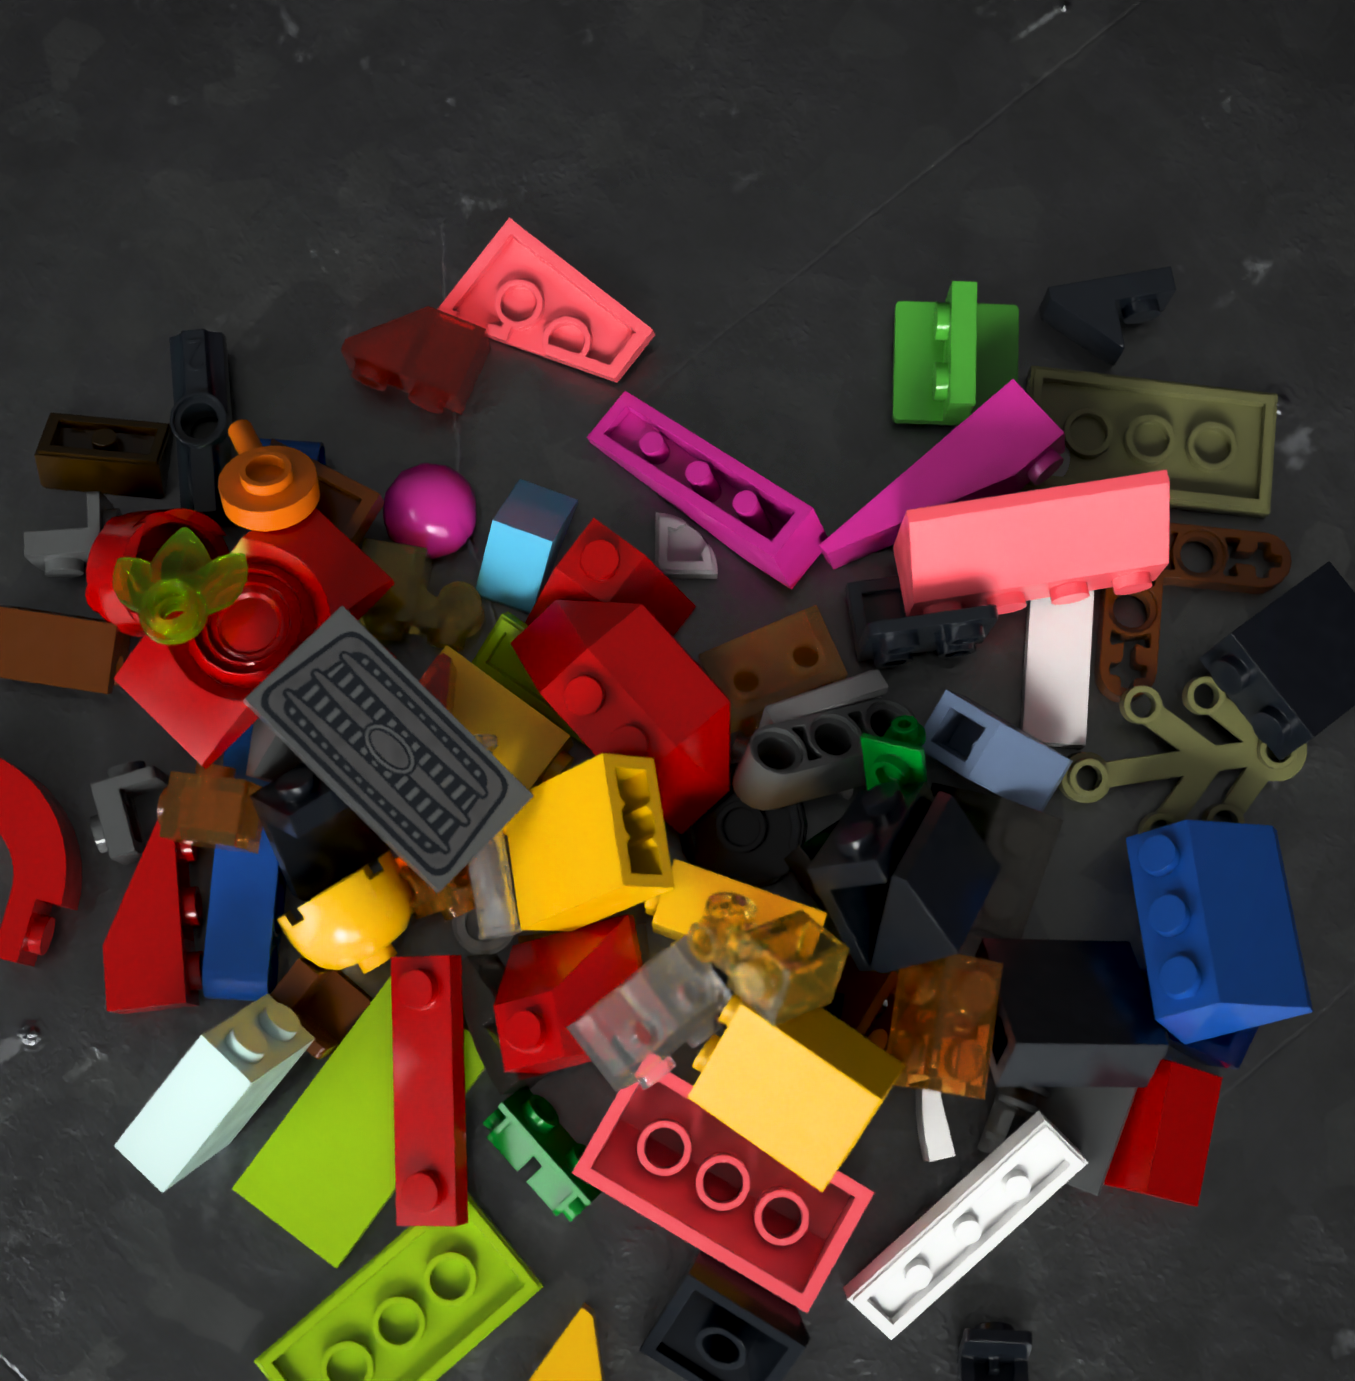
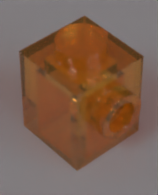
[157,763,263,854]

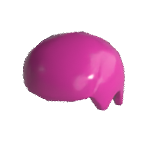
[383,462,477,559]

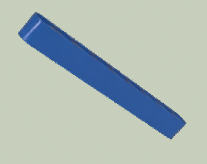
[202,438,326,1002]

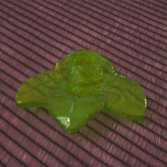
[113,527,248,645]

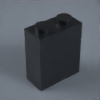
[1199,561,1355,761]
[963,938,1169,1087]

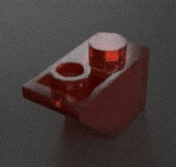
[341,306,491,414]

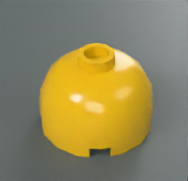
[276,851,413,974]

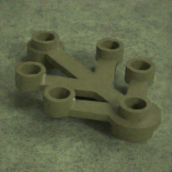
[1058,676,1307,834]

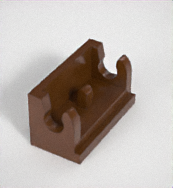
[0,605,131,694]

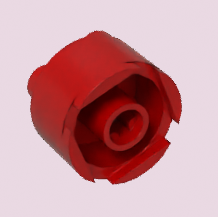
[85,508,230,638]

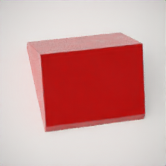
[1103,1059,1223,1207]

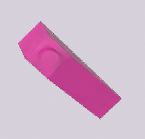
[819,379,1065,569]
[587,391,828,590]

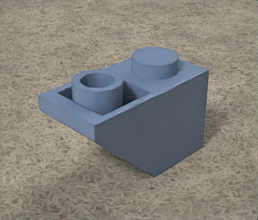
[922,689,1073,816]

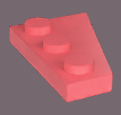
[433,218,656,383]

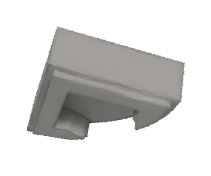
[655,513,718,579]

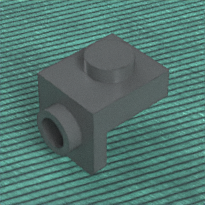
[23,491,122,578]
[90,761,169,865]

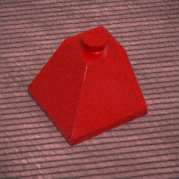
[525,518,696,637]
[493,914,658,1074]

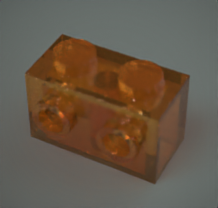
[698,605,848,737]
[887,954,1003,1100]

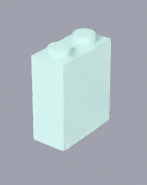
[114,993,315,1193]

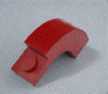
[0,758,82,967]

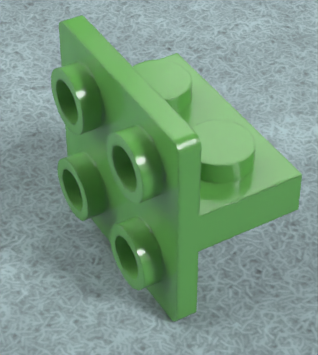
[892,281,1019,425]

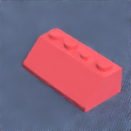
[893,470,1170,617]
[572,1055,875,1313]

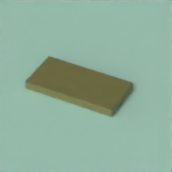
[1019,365,1278,519]

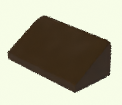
[34,413,174,499]

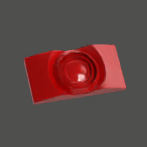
[113,508,395,769]

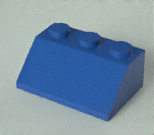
[1126,819,1313,1044]

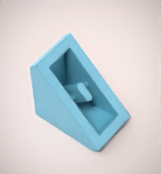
[475,479,578,615]

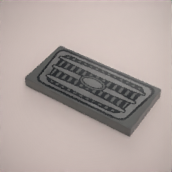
[244,606,534,893]

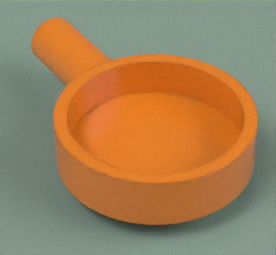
[218,419,320,531]

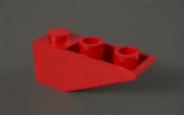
[103,807,204,1014]

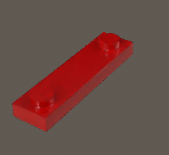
[391,955,468,1226]

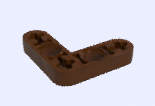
[1094,522,1292,703]

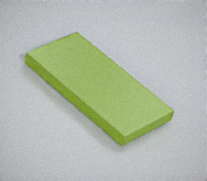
[232,976,497,1269]
[254,1192,545,1381]

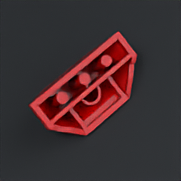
[510,600,731,834]

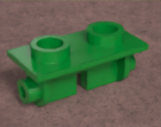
[860,715,928,790]
[483,1085,603,1222]

